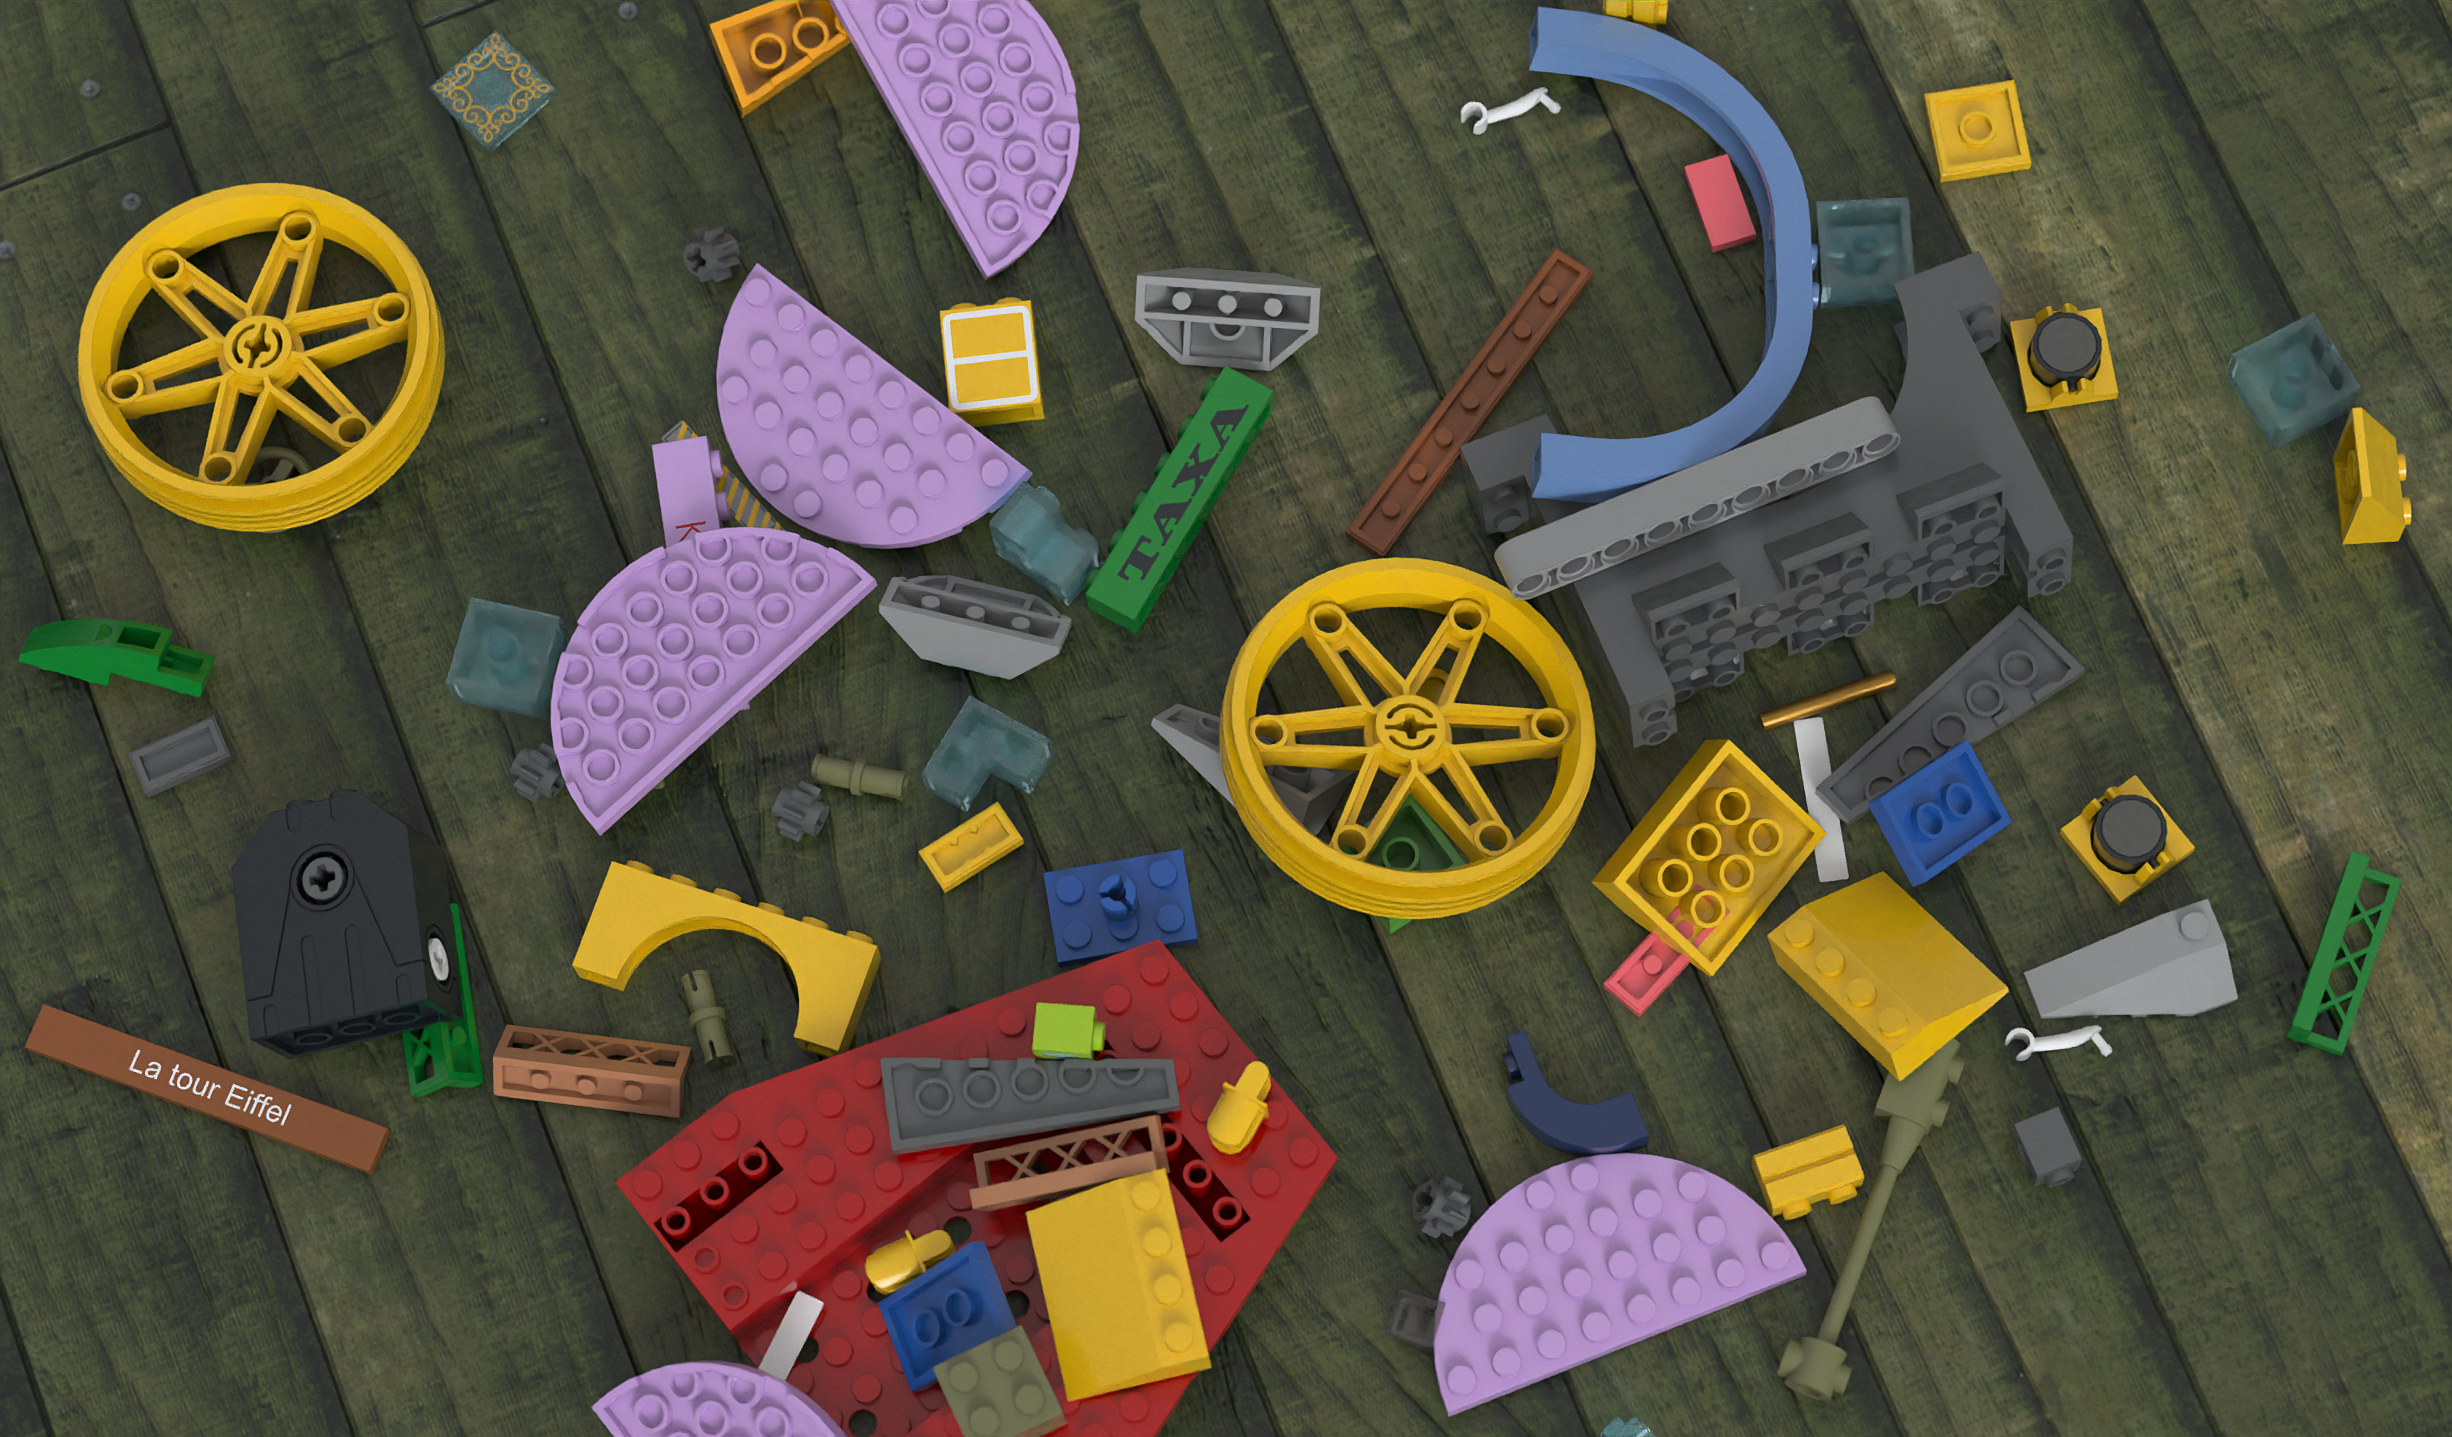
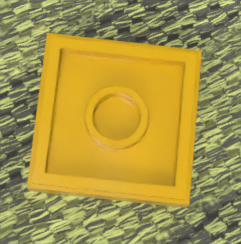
[1923,80,2031,183]

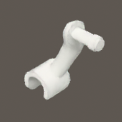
[1461,87,1561,135]
[2004,1025,2112,1061]

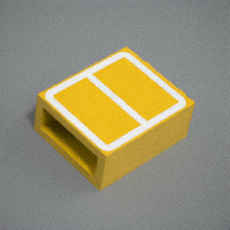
[940,298,1045,427]

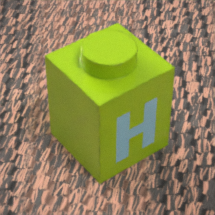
[1032,1002,1105,1061]

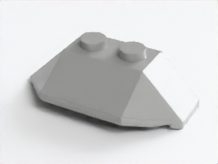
[1135,267,1321,371]
[879,575,1072,680]

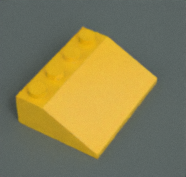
[1592,739,1827,976]
[1767,871,2009,1082]
[1026,1168,1212,1402]

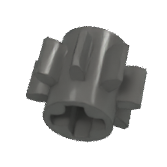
[683,225,740,283]
[510,742,565,803]
[771,780,830,842]
[1411,1176,1471,1238]

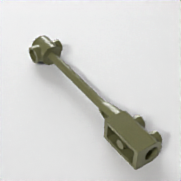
[1777,1038,1967,1401]

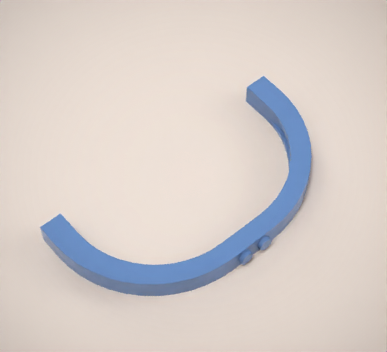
[1529,7,1819,503]

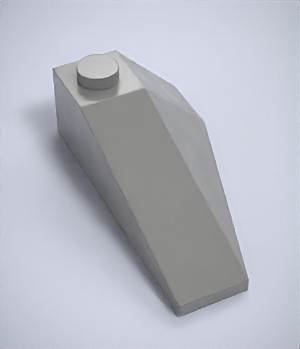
[1151,703,1356,835]
[2023,899,2238,1019]

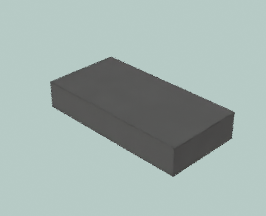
[128,715,234,798]

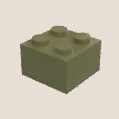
[932,1325,1067,1437]

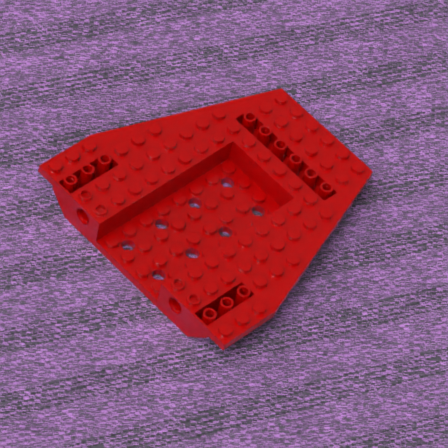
[615,939,1338,1437]

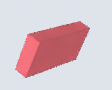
[1684,154,1756,253]

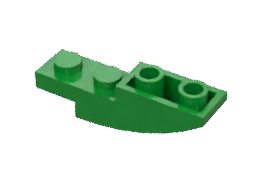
[18,618,215,698]

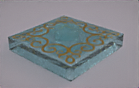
[429,30,557,152]

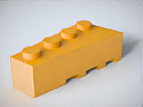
[709,0,851,117]

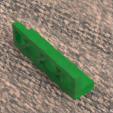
[2286,851,2402,1056]
[402,903,484,1097]

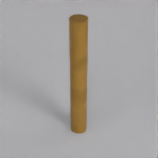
[1758,669,1897,731]

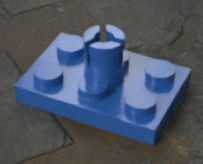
[1867,739,2012,887]
[1043,849,1199,967]
[878,1241,1017,1392]

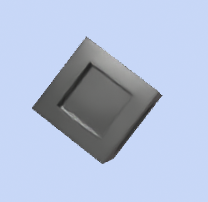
[2010,1107,2082,1188]

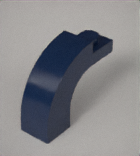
[1501,1030,1649,1158]

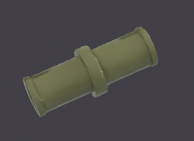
[811,754,909,801]
[680,970,735,1068]

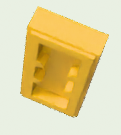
[918,802,1024,893]

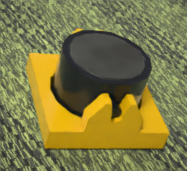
[2008,303,2118,412]
[2059,775,2195,906]

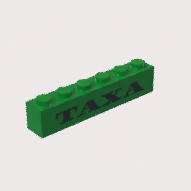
[1084,365,1275,635]

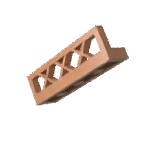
[493,1025,692,1118]
[969,1115,1170,1212]

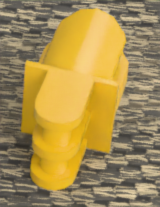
[1207,1061,1271,1154]
[865,1230,955,1295]

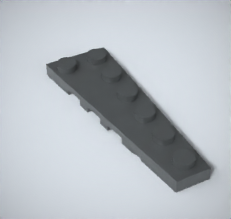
[1815,604,2085,826]
[880,1057,1181,1155]

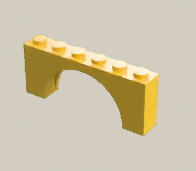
[572,860,882,1058]

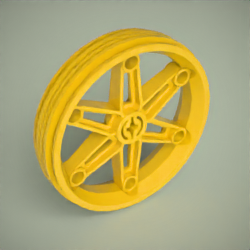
[78,183,445,532]
[1219,557,1596,919]

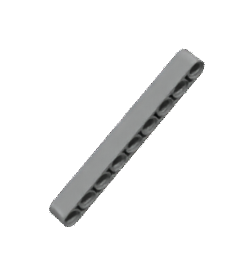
[1494,396,1901,600]

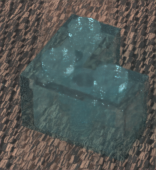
[989,480,1103,606]
[922,695,1055,812]

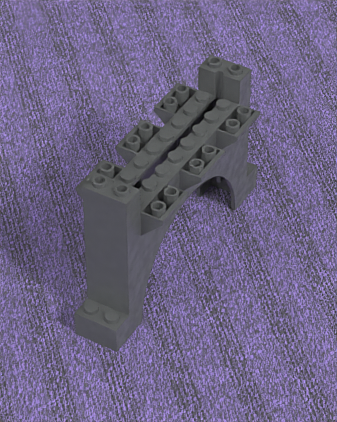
[1460,251,2073,748]

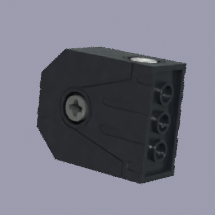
[231,789,464,1059]

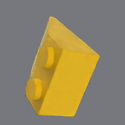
[2333,407,2411,545]

